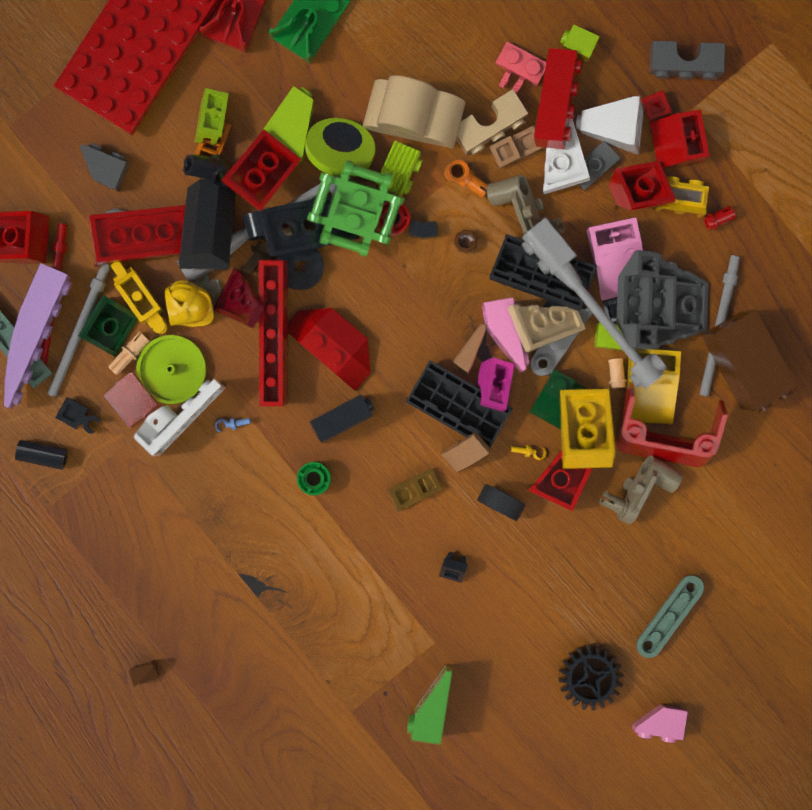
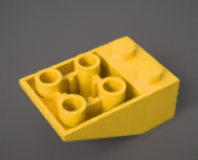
[626,348,681,424]

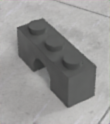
[649,41,725,80]

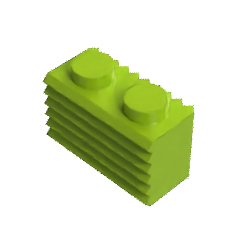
[375,141,423,197]

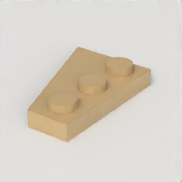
[507,305,585,353]

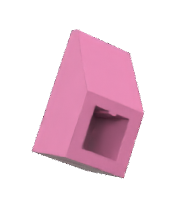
[632,704,688,743]

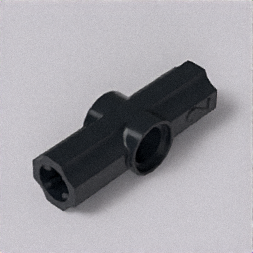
[183,154,235,187]

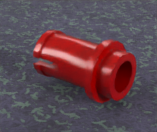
[703,205,736,231]

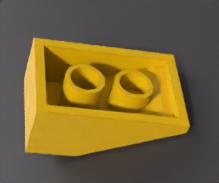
[560,389,615,468]

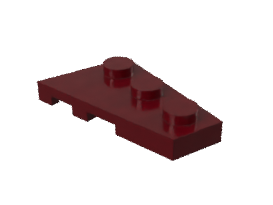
[213,267,264,329]

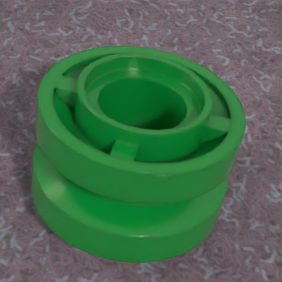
[297,462,331,496]

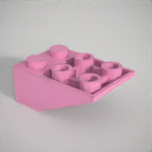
[586,218,643,301]
[482,298,529,373]

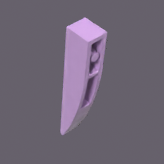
[4,263,72,409]

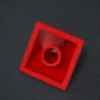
[608,161,676,211]

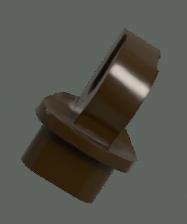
[243,239,272,275]

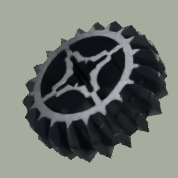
[558,645,624,711]

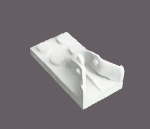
[134,379,226,456]

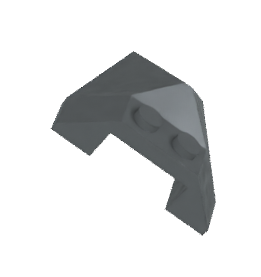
[617,250,708,350]

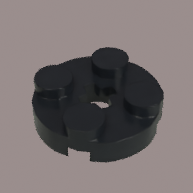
[277,249,324,290]

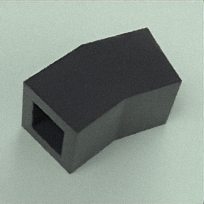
[409,220,438,240]

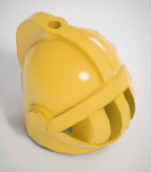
[165,280,214,327]

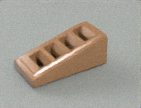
[453,324,486,374]

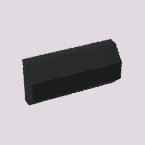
[179,179,236,270]
[489,234,597,312]
[406,360,513,448]

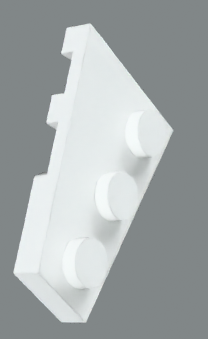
[543,119,590,194]

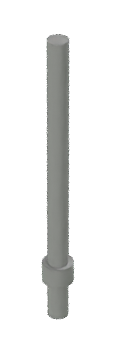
[699,255,740,397]
[47,263,111,397]

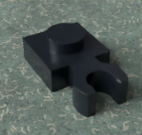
[55,397,102,434]

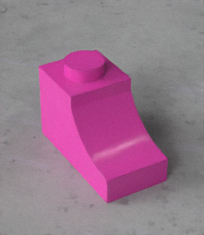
[477,358,514,411]

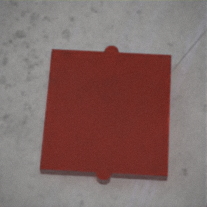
[103,371,159,428]

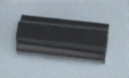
[15,440,68,470]

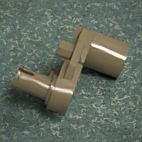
[487,175,565,235]
[599,455,683,525]

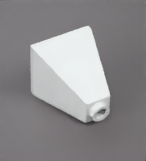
[576,96,644,154]

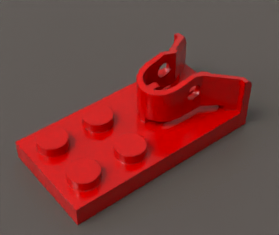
[199,0,266,53]
[87,205,185,267]

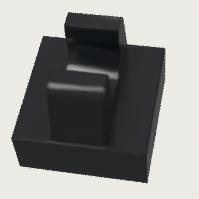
[439,552,468,583]

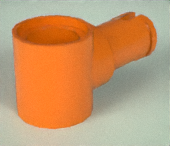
[444,160,488,198]

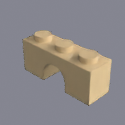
[456,89,528,155]

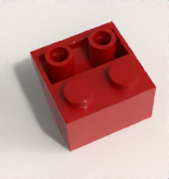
[649,109,710,169]

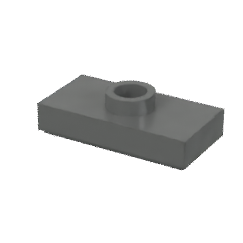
[578,141,620,191]

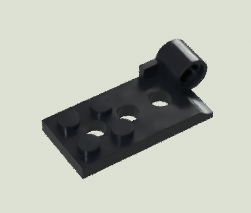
[243,196,360,257]

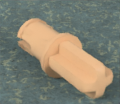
[109,332,150,375]

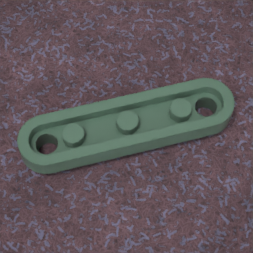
[636,575,704,658]

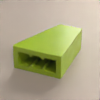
[264,86,315,164]

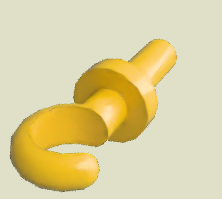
[510,445,547,460]

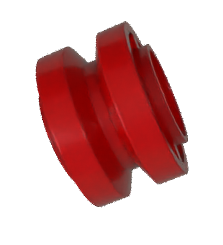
[377,201,410,236]

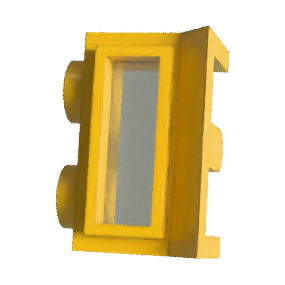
[655,176,709,218]

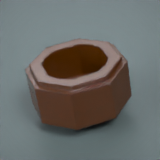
[454,229,478,254]

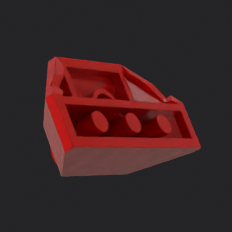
[288,308,371,391]

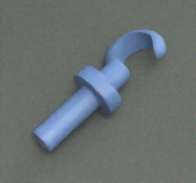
[215,418,251,432]

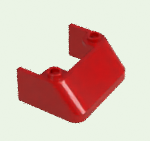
[615,382,728,467]

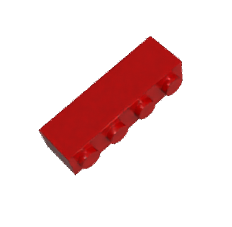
[534,48,583,150]

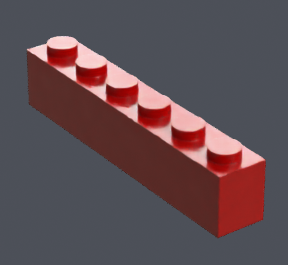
[259,260,288,407]

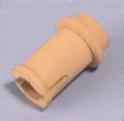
[608,358,628,389]

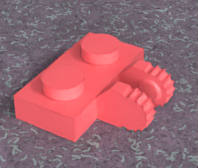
[495,42,546,95]

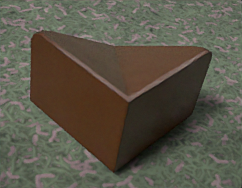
[129,660,160,687]

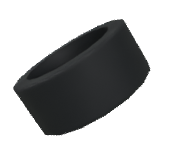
[477,484,526,521]

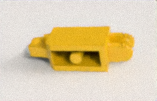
[110,262,168,335]

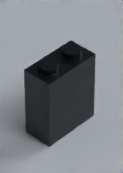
[309,394,375,443]

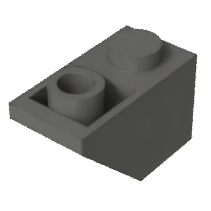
[80,143,130,192]

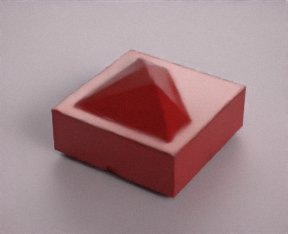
[641,90,672,121]

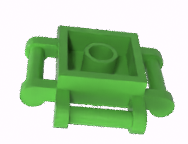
[307,160,404,257]

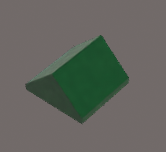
[78,295,138,357]

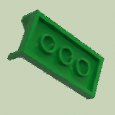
[269,0,352,64]

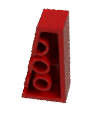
[528,423,614,511]

